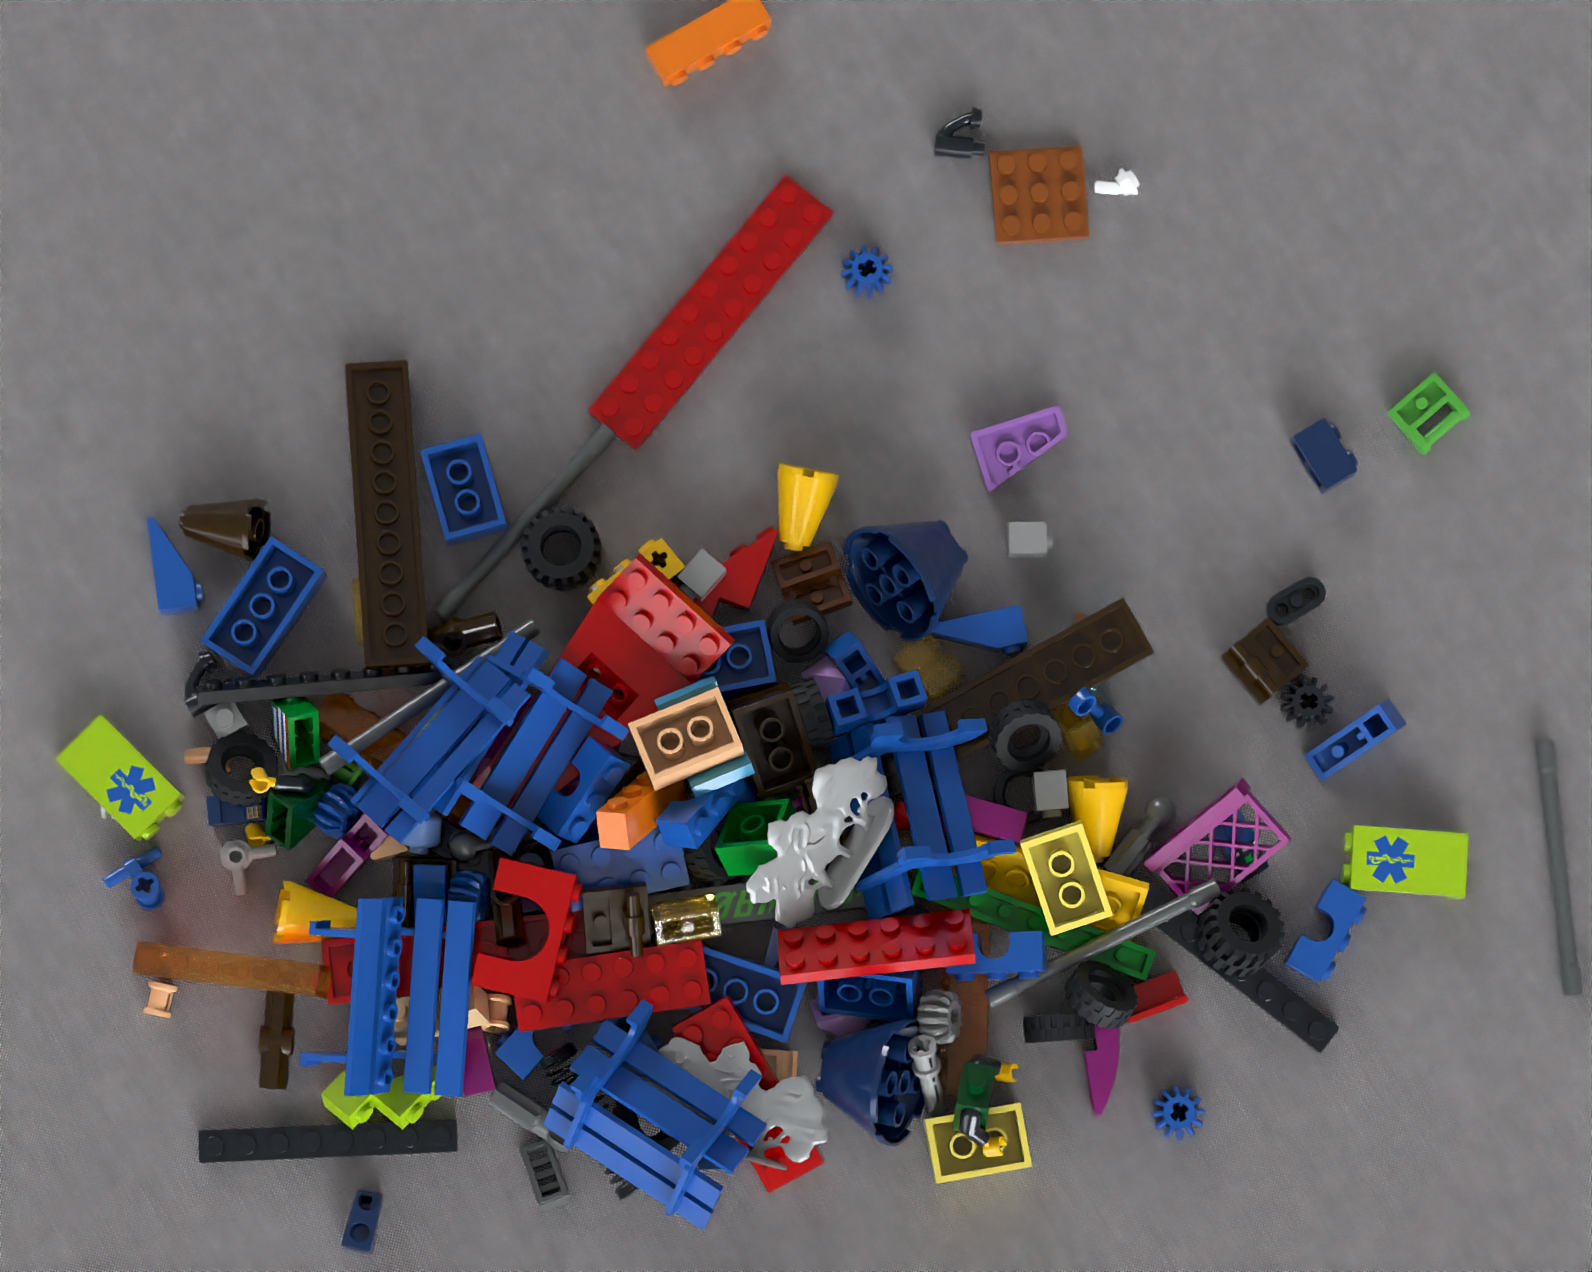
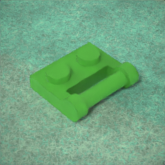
[1386,371,1471,455]

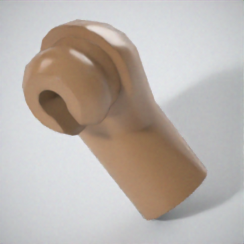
[184,747,232,773]

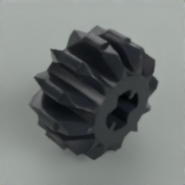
[1280,676,1334,730]

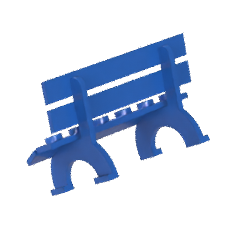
[412,631,630,856]
[327,636,531,844]
[829,710,1017,920]
[300,897,476,1097]
[543,999,767,1230]

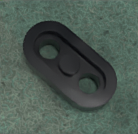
[1266,577,1326,626]

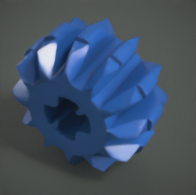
[840,245,893,299]
[313,782,363,839]
[446,870,491,923]
[1150,1085,1206,1140]

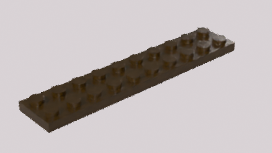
[345,360,429,670]
[880,597,1155,799]

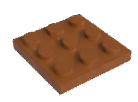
[989,145,1090,245]

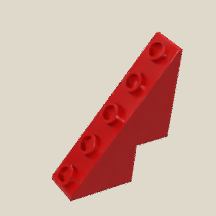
[677,526,779,619]

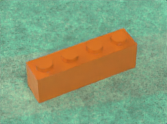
[645,0,771,87]
[596,770,686,850]

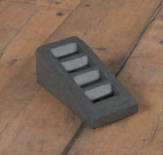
[519,1139,572,1212]

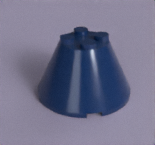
[843,520,968,641]
[815,1017,925,1147]

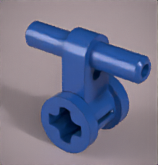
[102,846,165,911]

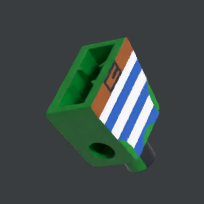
[271,696,320,769]

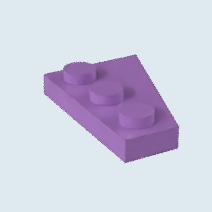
[968,405,1068,493]

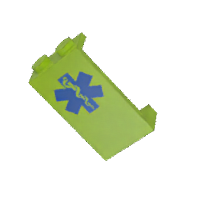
[55,714,185,842]
[1341,825,1469,900]

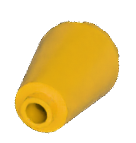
[777,463,839,552]
[1066,775,1128,863]
[272,880,357,944]

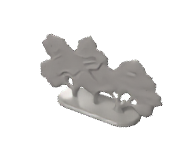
[746,756,894,928]
[646,1037,828,1170]

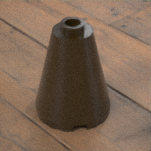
[179,498,271,561]

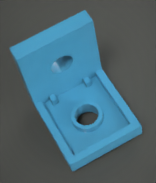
[654,675,755,798]

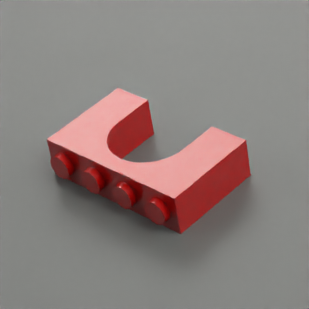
[471,857,583,1003]

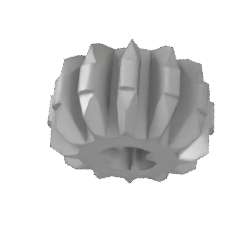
[917,989,963,1044]

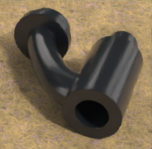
[934,106,985,159]
[183,651,234,718]

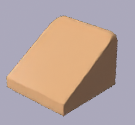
[370,835,411,862]

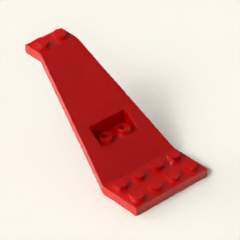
[471,553,735,817]

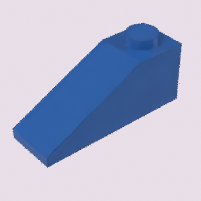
[147,517,205,615]
[929,605,1029,655]
[823,631,906,725]
[1304,698,1407,781]

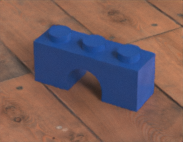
[825,669,928,736]
[536,736,631,844]
[656,779,747,849]
[1283,879,1367,983]
[946,931,1047,981]
[495,1020,576,1080]

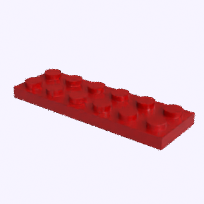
[777,908,976,985]
[514,939,712,1032]
[672,995,825,1193]

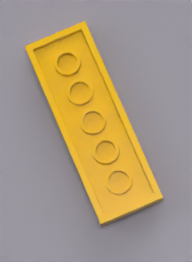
[952,834,1149,942]

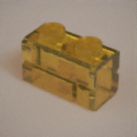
[649,892,721,946]

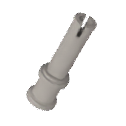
[908,1035,947,1118]

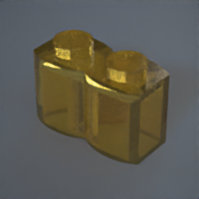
[891,634,964,702]

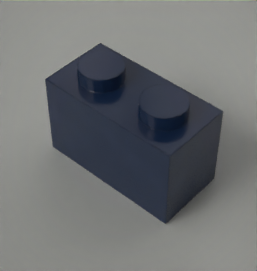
[1289,417,1358,495]

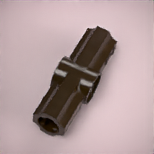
[427,611,503,657]
[487,849,525,948]
[258,991,295,1090]

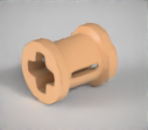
[143,981,178,1018]
[481,993,512,1034]

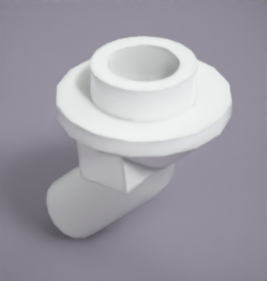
[1095,168,1140,197]

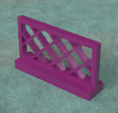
[1143,777,1292,916]

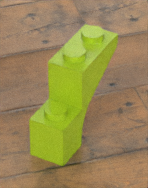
[321,1066,441,1130]

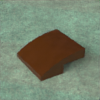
[771,541,853,626]

